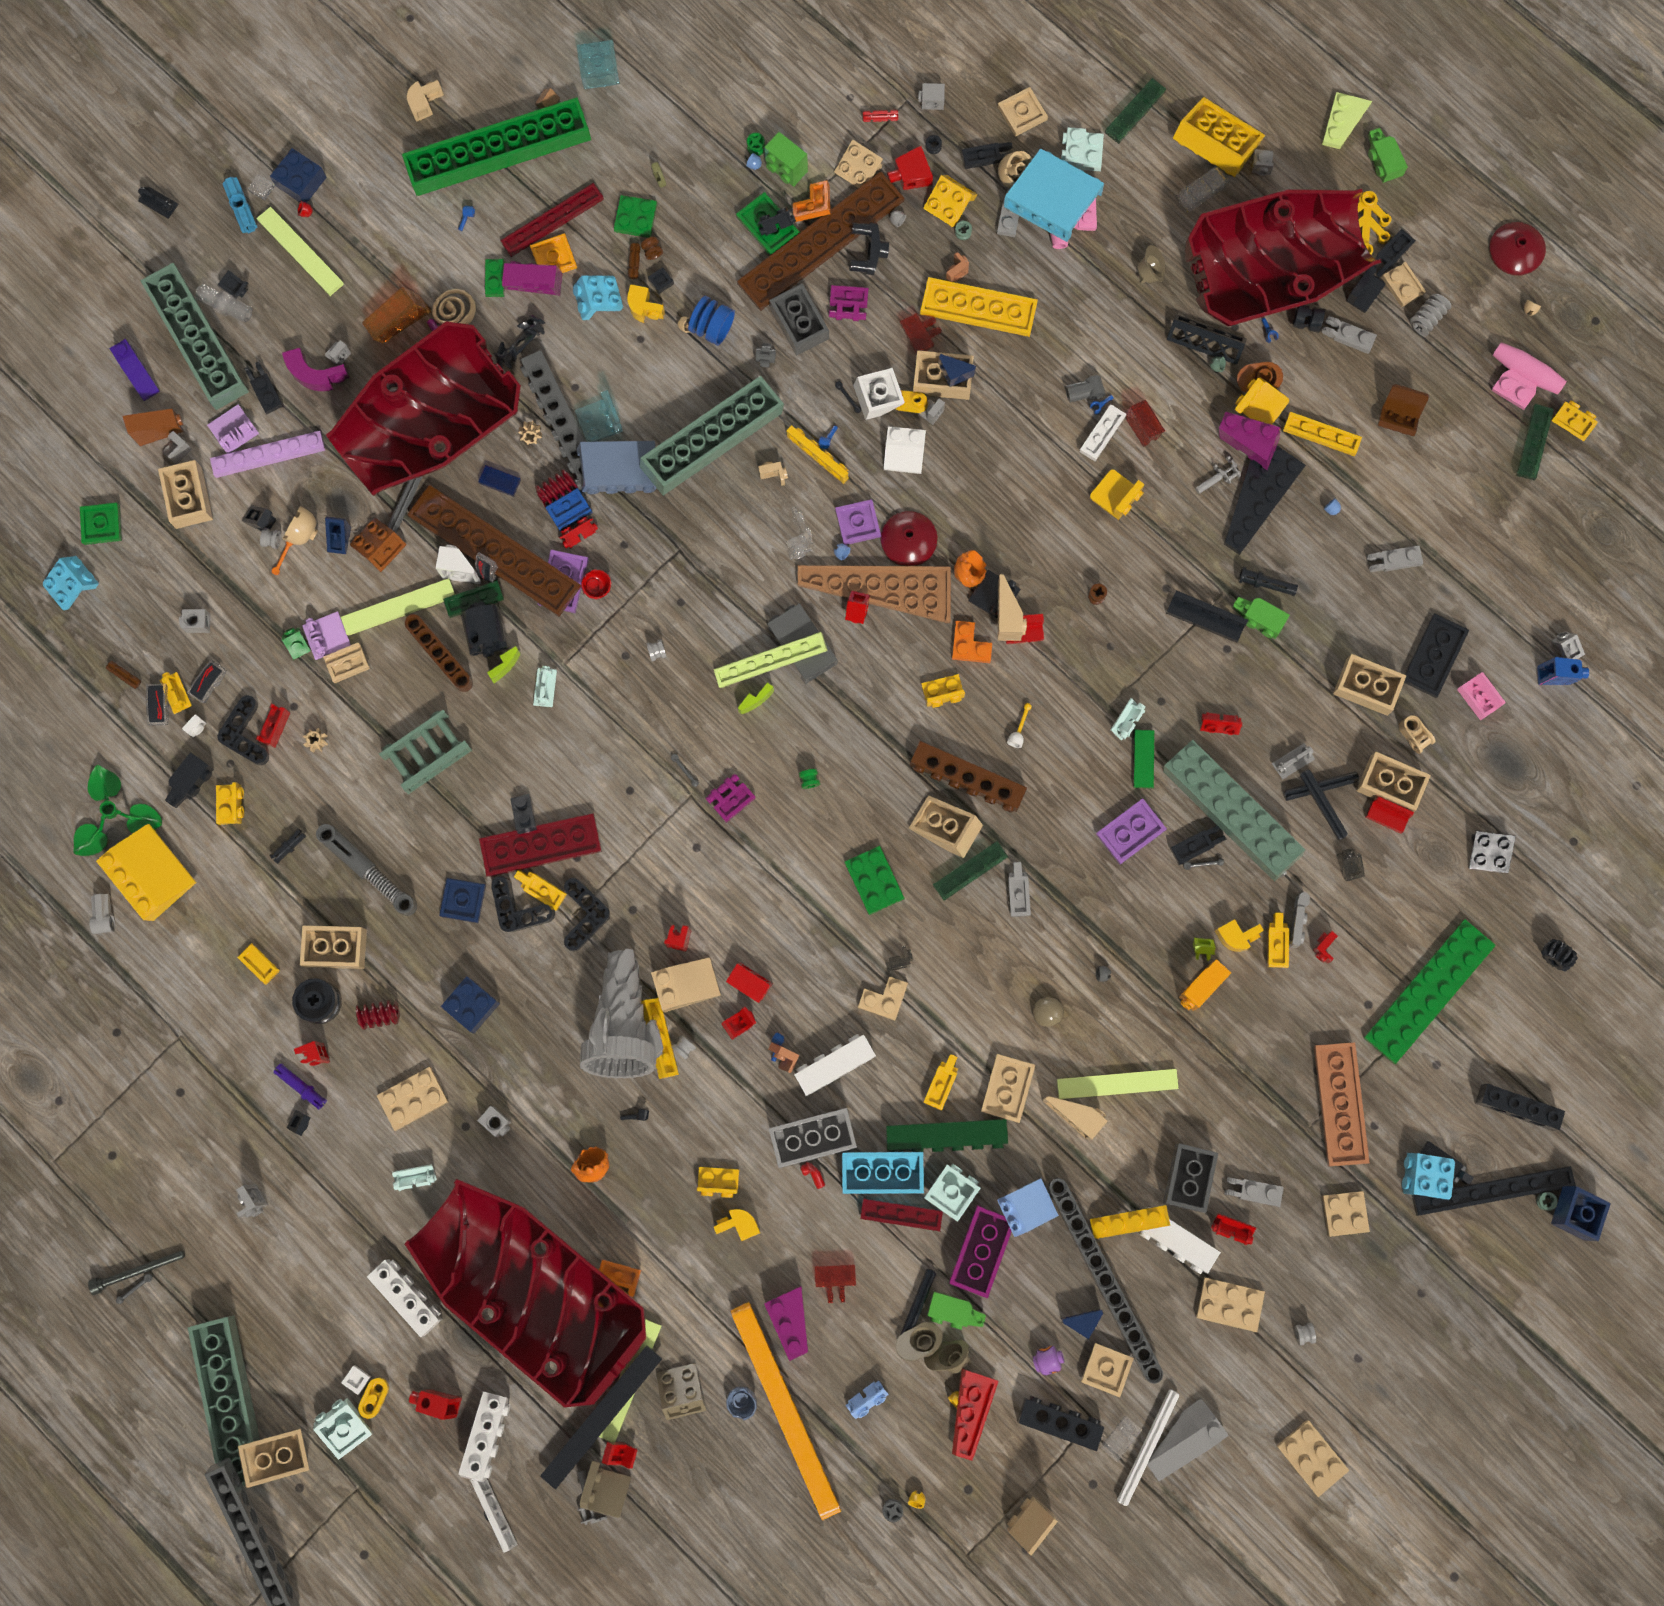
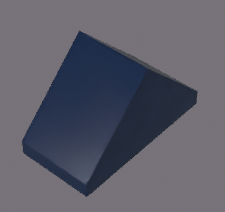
[938,354,976,387]
[325,517,351,554]
[1061,1309,1103,1339]

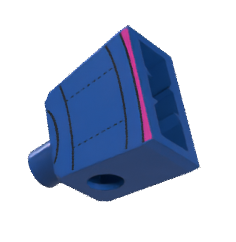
[1537,657,1589,685]

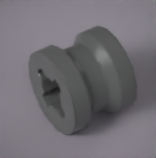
[883,1499,903,1522]

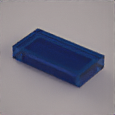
[478,465,521,497]

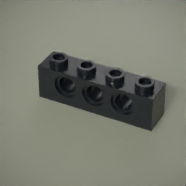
[1475,1083,1565,1131]
[1017,1396,1105,1451]

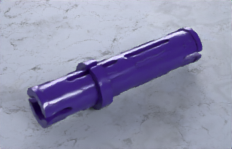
[273,1063,327,1110]

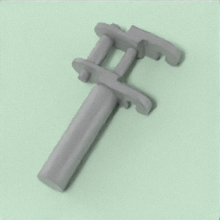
[1195,456,1241,494]
[577,1470,607,1525]

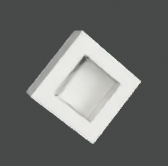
[182,714,206,738]
[342,1365,371,1395]

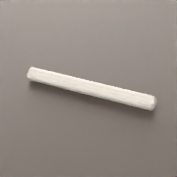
[1117,1390,1179,1506]

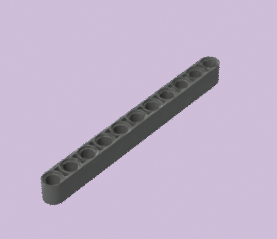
[1048,1178,1163,1384]

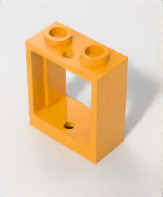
[1178,959,1231,1011]

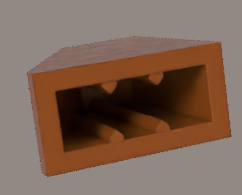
[122,409,184,446]

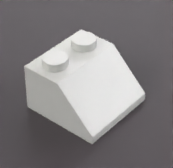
[853,368,905,420]
[884,426,926,474]
[436,545,481,584]

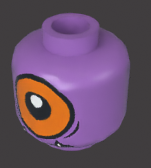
[1033,1346,1065,1376]

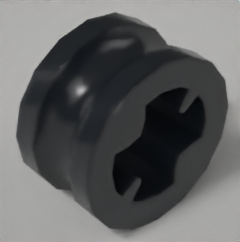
[926,135,942,154]

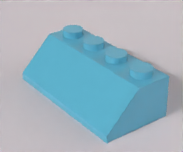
[842,1152,924,1194]

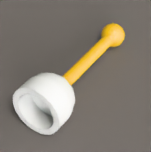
[1007,703,1032,748]

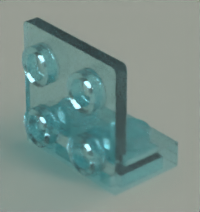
[575,390,623,442]

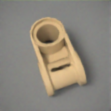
[1399,716,1436,754]

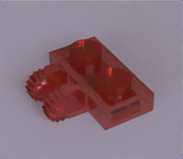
[900,313,942,354]
[815,1265,856,1303]

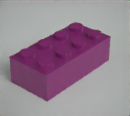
[948,1206,1012,1299]

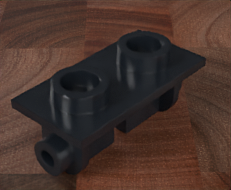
[138,186,179,219]
[756,207,796,236]

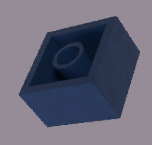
[270,148,327,202]
[440,976,500,1034]
[1551,1186,1611,1241]

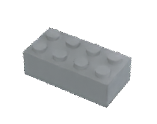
[769,1108,857,1168]

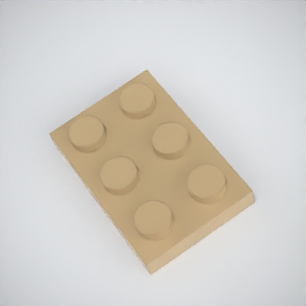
[981,1054,1035,1123]
[377,1067,449,1131]
[1196,1277,1265,1332]
[1277,1420,1349,1497]

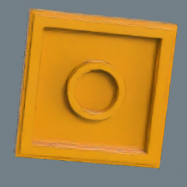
[530,233,577,273]

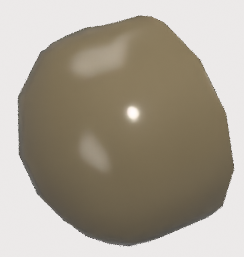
[1032,997,1064,1027]

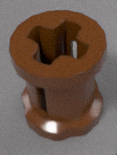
[1088,583,1107,605]

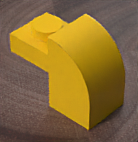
[627,284,665,323]
[1215,919,1264,952]
[714,1209,761,1241]

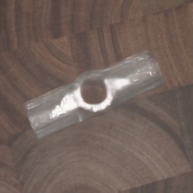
[195,284,253,323]

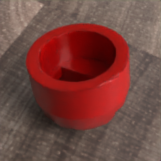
[297,201,313,217]

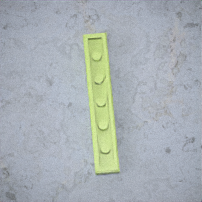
[257,207,344,296]
[341,578,455,636]
[714,632,828,688]
[1057,1069,1179,1099]
[599,1319,662,1442]

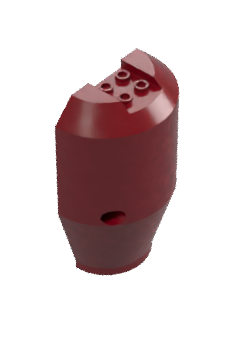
[1185,189,1381,326]
[325,321,521,496]

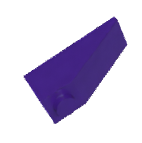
[109,339,160,401]

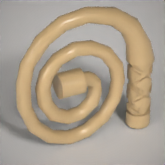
[432,289,476,325]

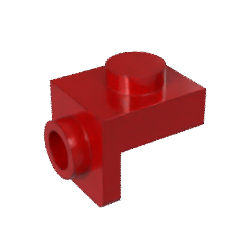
[1313,931,1338,963]
[721,1007,756,1040]
[602,1442,637,1469]

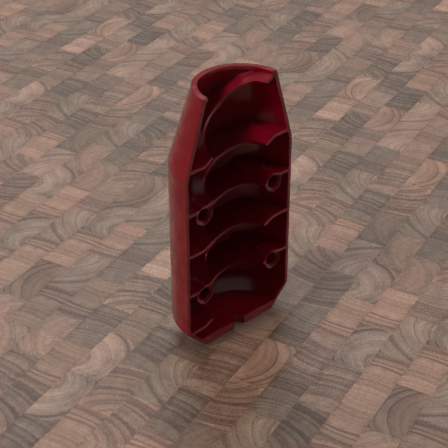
[404,1179,647,1408]

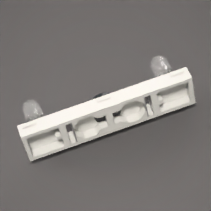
[462,1478,518,1553]

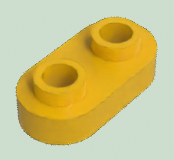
[895,390,928,413]
[358,1378,389,1419]

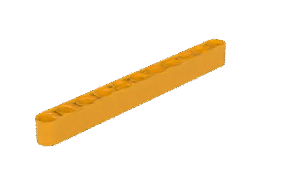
[730,1302,841,1520]

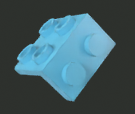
[573,276,623,320]
[43,556,99,610]
[1402,1153,1455,1199]

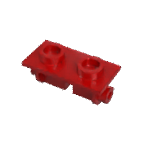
[559,516,598,548]
[1200,712,1242,735]
[1211,1214,1256,1245]

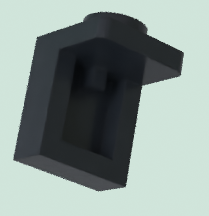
[217,270,248,300]

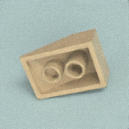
[998,574,1027,641]
[909,795,983,858]
[651,957,721,1013]
[1042,1096,1107,1141]
[238,1429,309,1488]
[1007,1496,1058,1556]

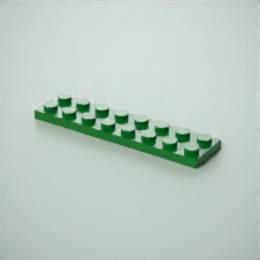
[1364,919,1496,1064]

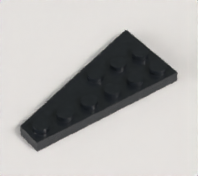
[1224,446,1306,555]

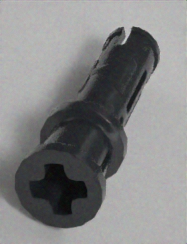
[1238,566,1298,596]

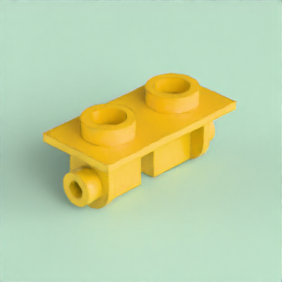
[159,672,192,714]

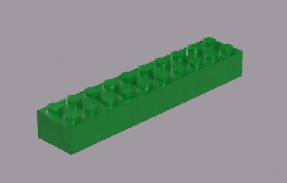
[402,97,591,196]

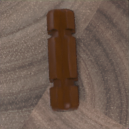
[628,243,641,279]
[106,661,141,689]

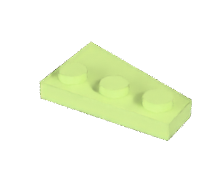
[1322,92,1372,149]

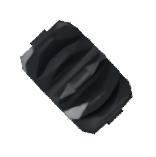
[1541,939,1578,972]

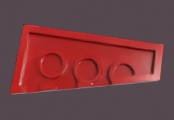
[952,1368,999,1461]

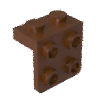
[1377,384,1429,437]

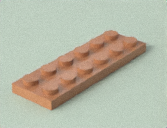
[1314,1042,1370,1167]

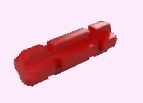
[863,110,898,122]

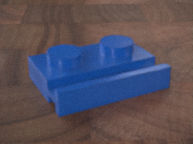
[545,488,593,532]

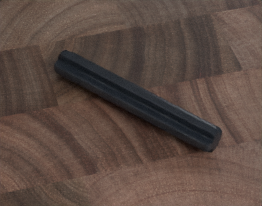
[1300,770,1348,840]
[1283,771,1360,801]
[900,1269,936,1335]

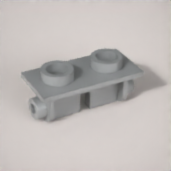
[1272,744,1315,780]

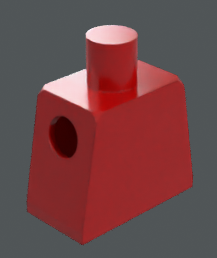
[887,146,933,190]
[409,1389,462,1420]

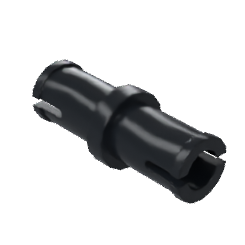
[269,828,307,864]

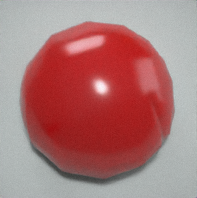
[581,569,612,600]

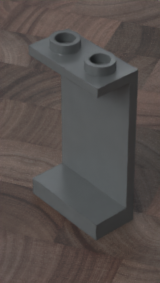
[767,603,838,685]

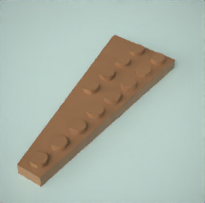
[798,565,951,623]

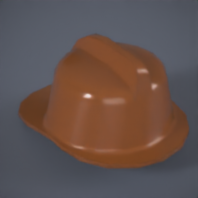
[1237,362,1283,393]

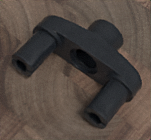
[849,222,889,275]

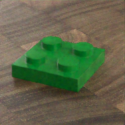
[614,195,657,238]
[80,503,122,545]

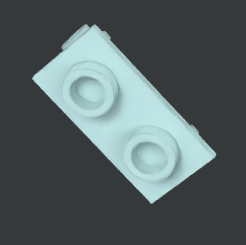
[533,666,557,707]
[1111,698,1145,740]
[392,1164,437,1191]

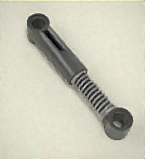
[316,824,417,916]

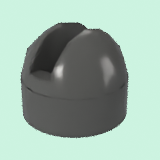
[1096,966,1111,982]

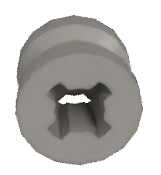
[260,528,281,549]
[646,639,667,662]
[671,1035,696,1060]
[1294,1323,1316,1346]

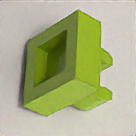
[1193,938,1216,961]

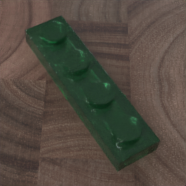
[1105,78,1166,144]
[1516,404,1554,481]
[933,841,1008,901]

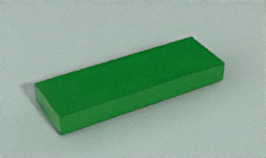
[1133,730,1155,789]

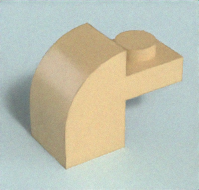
[407,80,444,122]

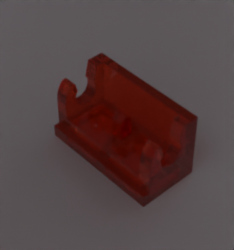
[1125,400,1165,447]

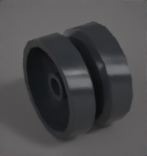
[292,978,342,1024]

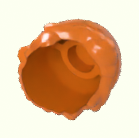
[954,550,987,588]
[571,1146,610,1183]

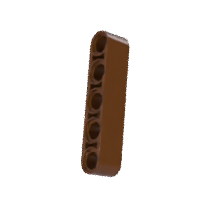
[404,614,473,692]

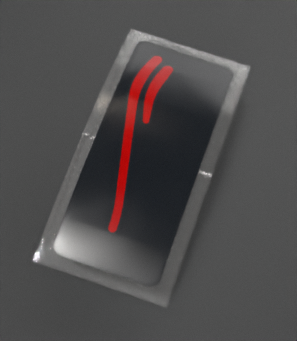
[475,552,498,583]
[187,660,227,703]
[146,684,169,726]

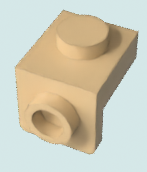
[758,462,788,486]

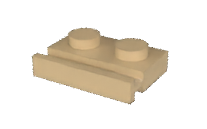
[1381,262,1426,308]
[323,642,370,683]

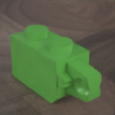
[1368,128,1408,183]
[1232,597,1290,639]
[927,1291,986,1330]

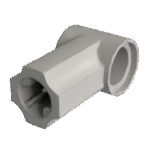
[90,894,115,934]

